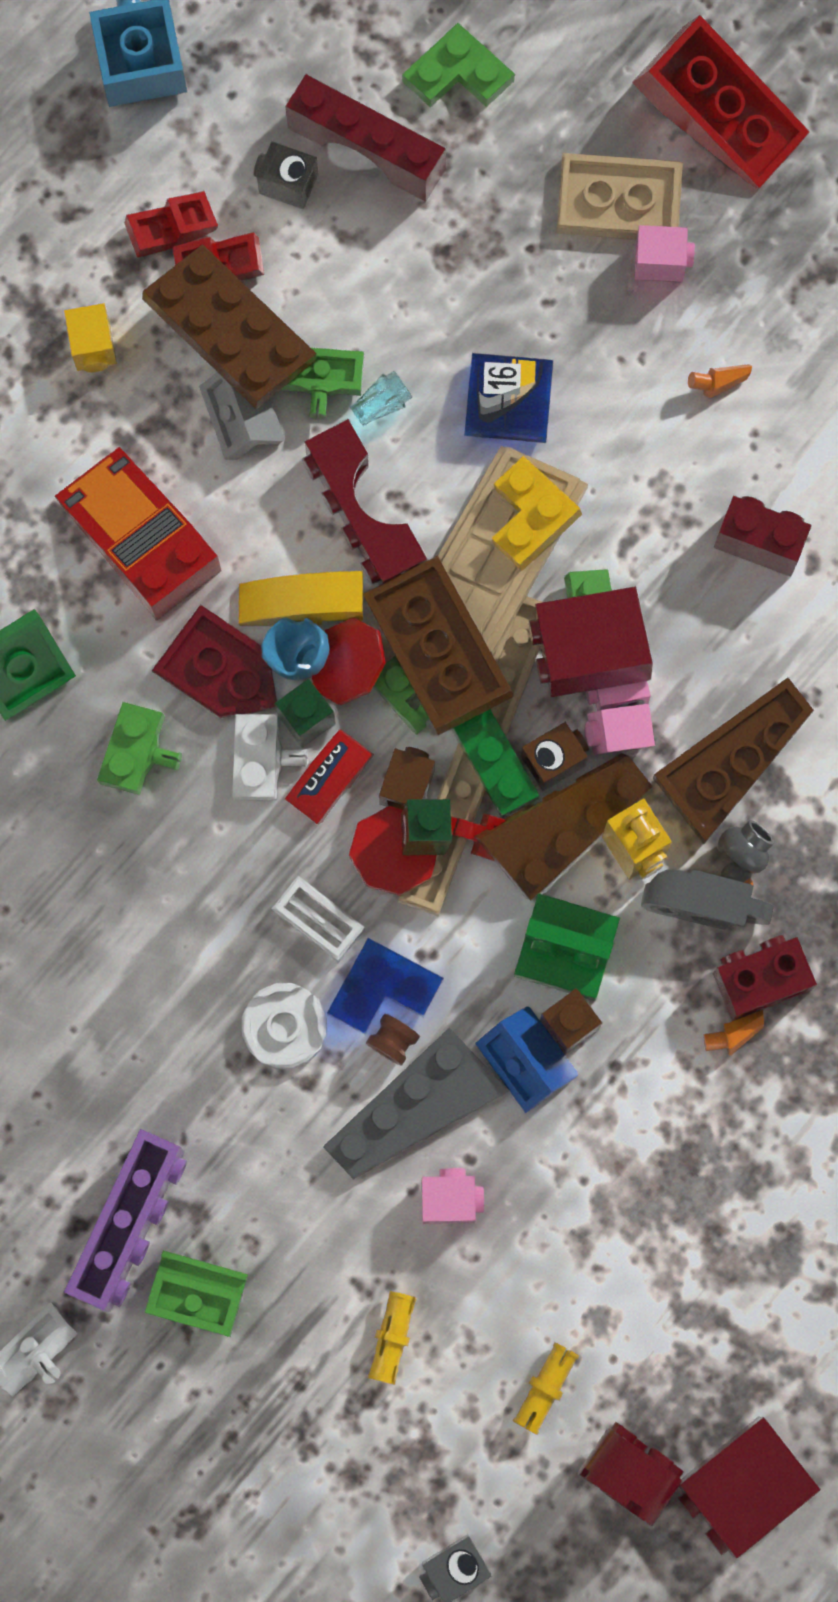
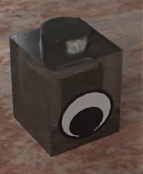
[253,141,318,210]

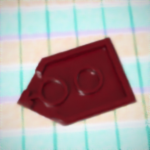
[152,604,277,718]

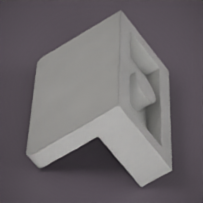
[199,372,285,460]

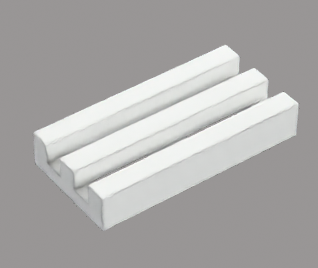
[271,876,365,963]

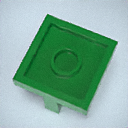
[0,609,76,721]
[514,893,620,1001]

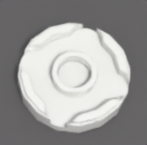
[242,983,327,1069]

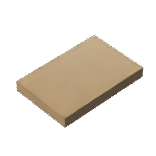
[556,153,683,239]

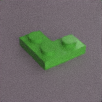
[402,23,515,108]

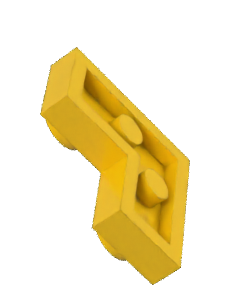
[491,456,582,571]

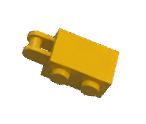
[602,798,672,880]

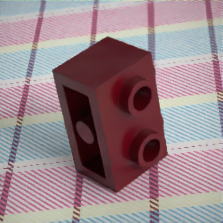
[714,495,812,577]
[713,935,817,1021]

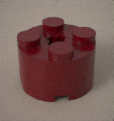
[577,1422,684,1527]

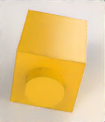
[64,303,117,373]

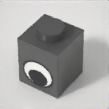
[419,1534,492,1602]

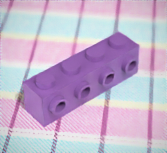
[64,1129,187,1312]

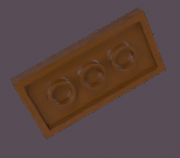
[142,244,317,409]
[363,556,514,735]

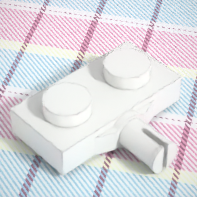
[232,714,308,800]
[0,1302,78,1397]

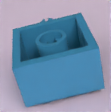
[89,0,187,107]

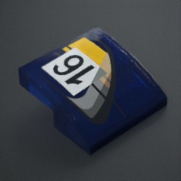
[464,353,553,443]

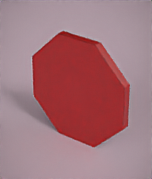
[312,617,386,706]
[348,806,437,896]

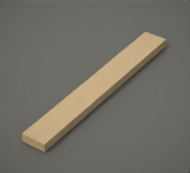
[398,596,543,917]

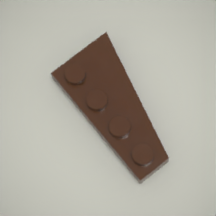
[653,678,814,844]
[474,753,653,901]

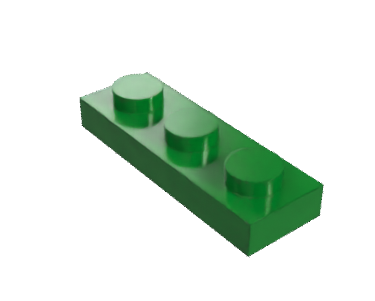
[451,709,540,819]

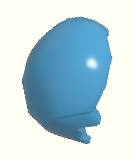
[261,618,329,681]

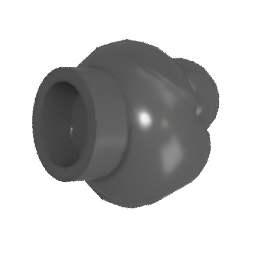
[717,820,774,885]

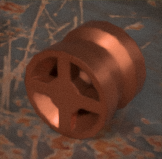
[366,1013,420,1066]

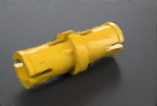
[368,1291,417,1385]
[512,1342,579,1435]

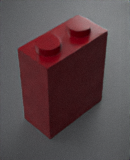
[529,586,653,697]
[677,1416,821,1559]

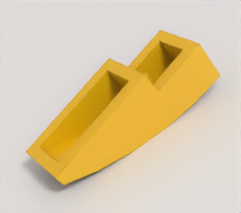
[239,571,363,626]

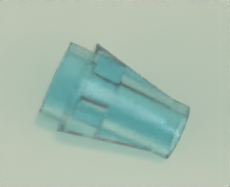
[349,371,413,427]

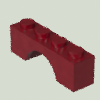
[285,74,446,202]
[302,419,427,585]

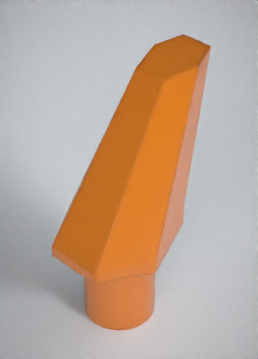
[688,364,752,398]
[703,1010,764,1056]

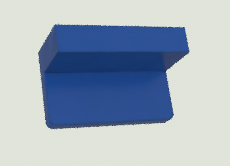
[475,1006,578,1113]

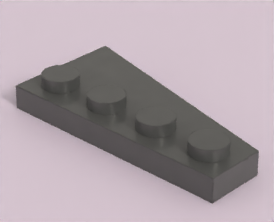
[323,1028,509,1179]

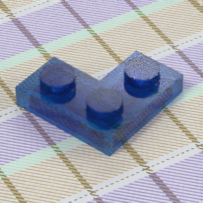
[327,938,444,1035]

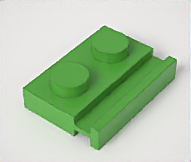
[145,1250,248,1337]

